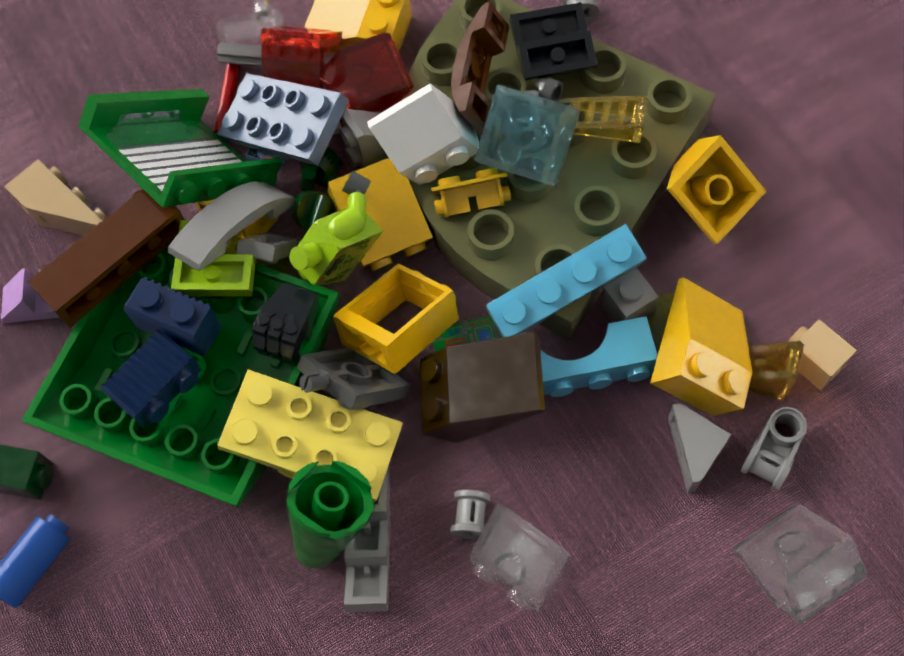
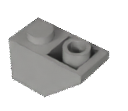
[339,109,389,169]

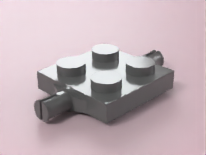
[297,347,411,410]

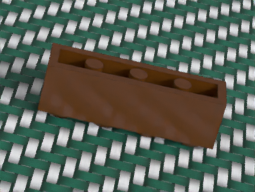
[28,189,185,328]

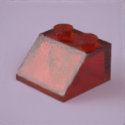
[320,32,414,127]

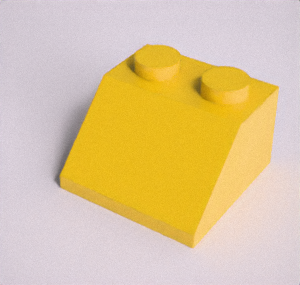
[667,135,767,244]

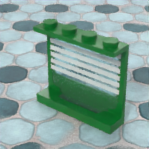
[78,89,283,208]

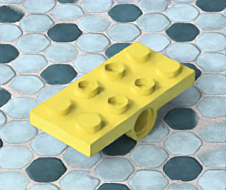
[217,370,403,503]

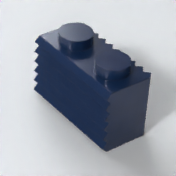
[123,277,222,356]
[100,330,202,429]

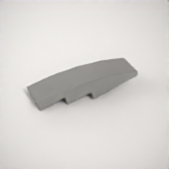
[344,463,390,612]

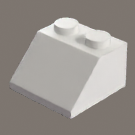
[367,84,482,185]

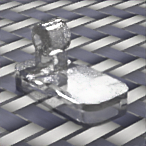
[217,0,287,46]

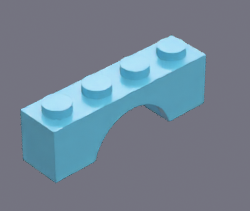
[486,224,647,337]
[540,316,658,397]

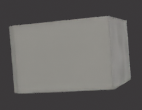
[668,403,731,494]

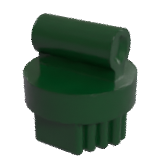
[299,146,343,192]
[289,190,334,231]

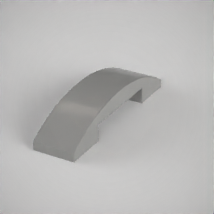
[168,182,296,271]

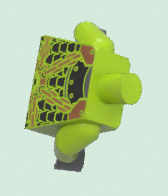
[289,171,383,286]

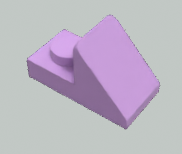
[1,269,59,324]

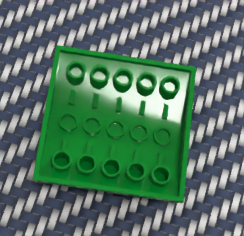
[21,246,340,508]

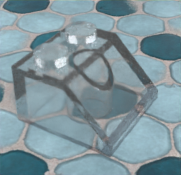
[470,502,571,613]
[733,503,868,624]

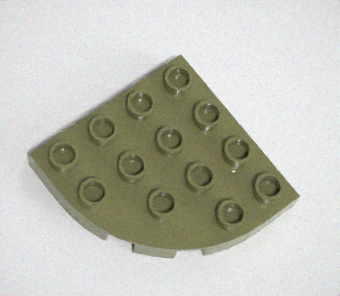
[402,0,717,341]

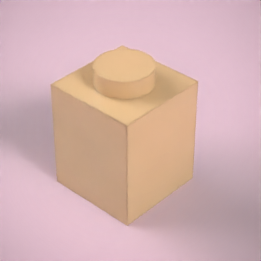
[784,319,857,390]

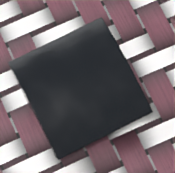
[510,2,598,81]

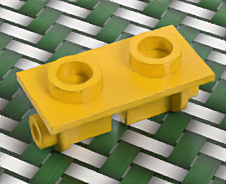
[431,168,511,218]

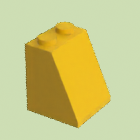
[328,158,433,271]

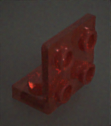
[261,26,342,89]

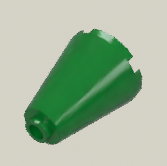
[286,461,374,569]

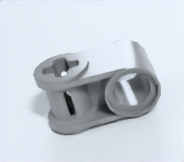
[740,407,807,491]

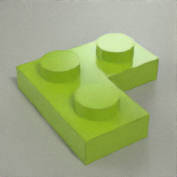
[171,220,256,296]

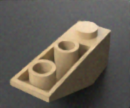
[4,159,106,236]

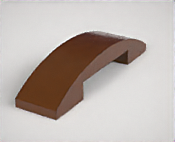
[451,1,509,136]

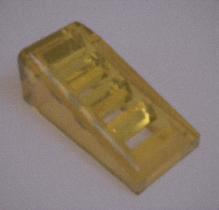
[565,96,648,143]

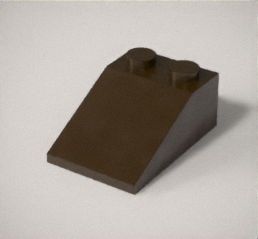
[420,332,545,443]

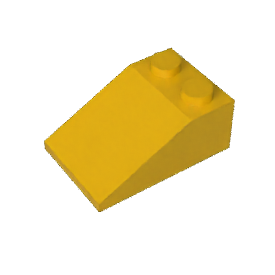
[297,0,412,69]
[650,277,752,416]

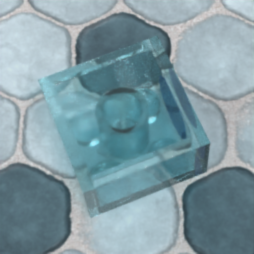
[474,84,580,187]

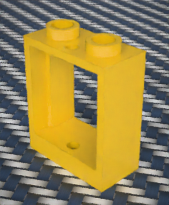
[333,263,459,374]

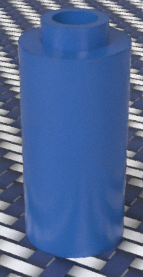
[0,514,71,608]

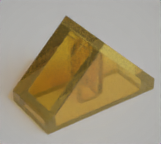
[748,341,804,401]

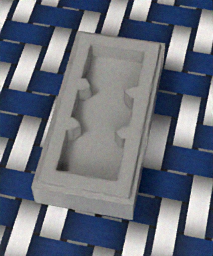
[236,233,299,264]

